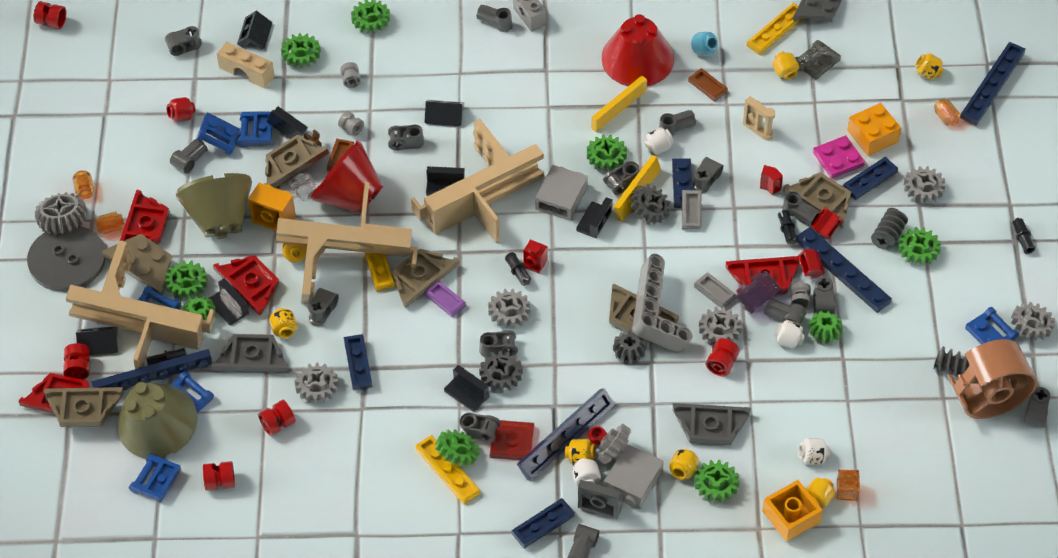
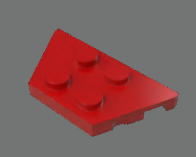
[120,189,170,244]
[213,255,279,315]
[725,256,800,296]
[18,373,90,413]

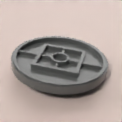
[27,226,106,291]

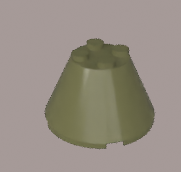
[176,173,252,240]
[117,382,198,459]

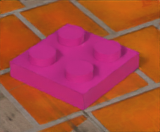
[813,135,865,179]

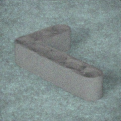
[632,253,693,352]

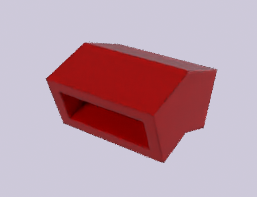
[760,165,783,195]
[811,206,843,239]
[798,249,825,279]

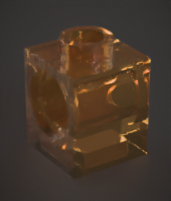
[836,469,860,501]

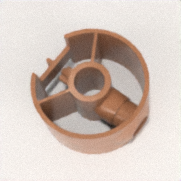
[948,339,1037,419]

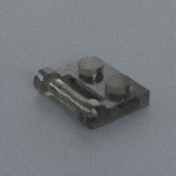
[795,40,841,80]

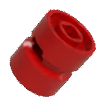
[33,1,67,29]
[705,338,740,377]
[63,343,90,380]
[258,400,296,436]
[203,461,235,491]

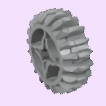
[35,192,87,235]

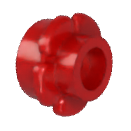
[587,426,607,445]

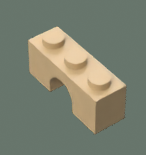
[217,42,275,89]

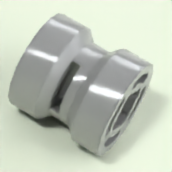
[340,62,361,88]
[338,111,364,136]
[791,282,811,309]

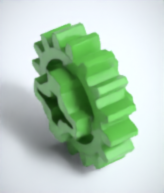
[351,0,390,34]
[281,33,321,68]
[587,134,627,171]
[898,227,941,266]
[165,260,208,300]
[435,429,480,467]
[694,460,740,503]

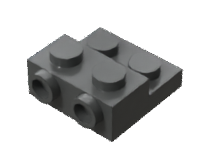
[578,480,623,520]

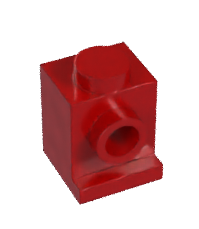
[523,239,548,274]

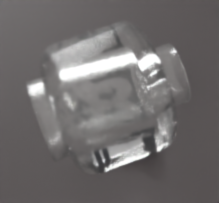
[288,173,317,201]

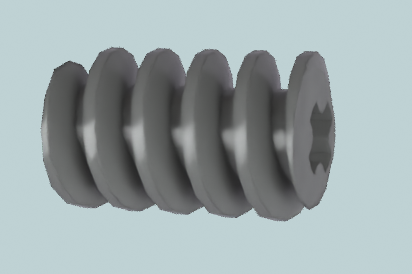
[871,208,908,249]
[933,346,970,377]

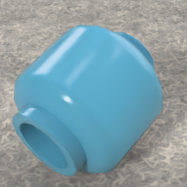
[691,32,718,56]

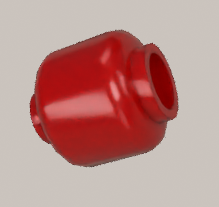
[166,97,196,122]

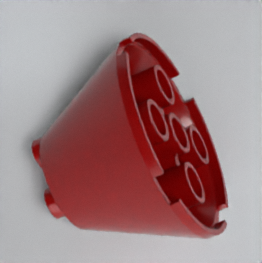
[601,14,674,87]
[310,139,383,213]

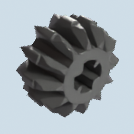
[613,330,647,365]

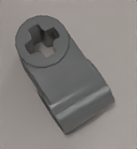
[165,26,202,56]
[388,124,424,151]
[693,157,724,193]
[603,161,639,195]
[813,276,836,314]
[308,288,339,326]
[479,330,518,358]
[1023,387,1050,428]
[459,412,501,442]

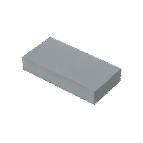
[682,190,702,229]
[694,272,736,309]

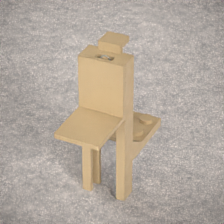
[411,119,544,243]
[276,182,418,304]
[66,241,215,369]

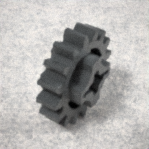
[630,184,671,224]
[479,351,523,392]

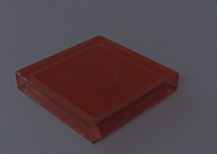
[490,420,534,460]

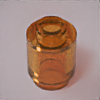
[934,98,960,126]
[72,170,94,199]
[94,211,124,234]

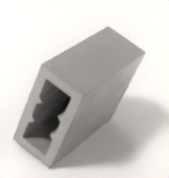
[535,165,588,221]
[604,444,664,509]

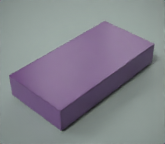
[424,280,466,317]

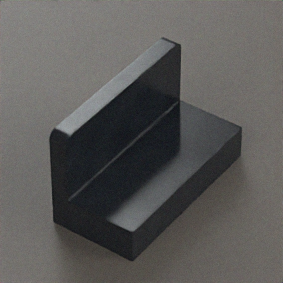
[237,10,272,50]
[424,100,465,126]
[266,106,308,139]
[426,166,465,196]
[576,197,613,239]
[208,278,249,325]
[76,326,119,355]
[444,365,489,412]

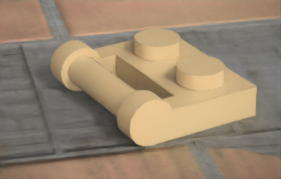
[743,96,776,140]

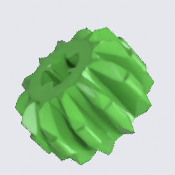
[183,295,216,320]
[809,310,843,344]

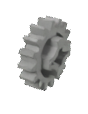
[904,166,946,204]
[488,289,531,329]
[1011,302,1055,341]
[699,307,742,344]
[294,362,339,404]
[596,424,631,465]

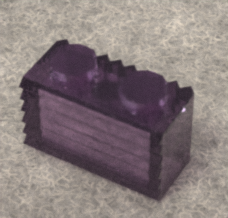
[734,271,781,315]

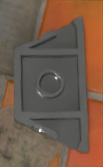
[793,0,842,22]
[211,334,289,372]
[672,403,751,445]

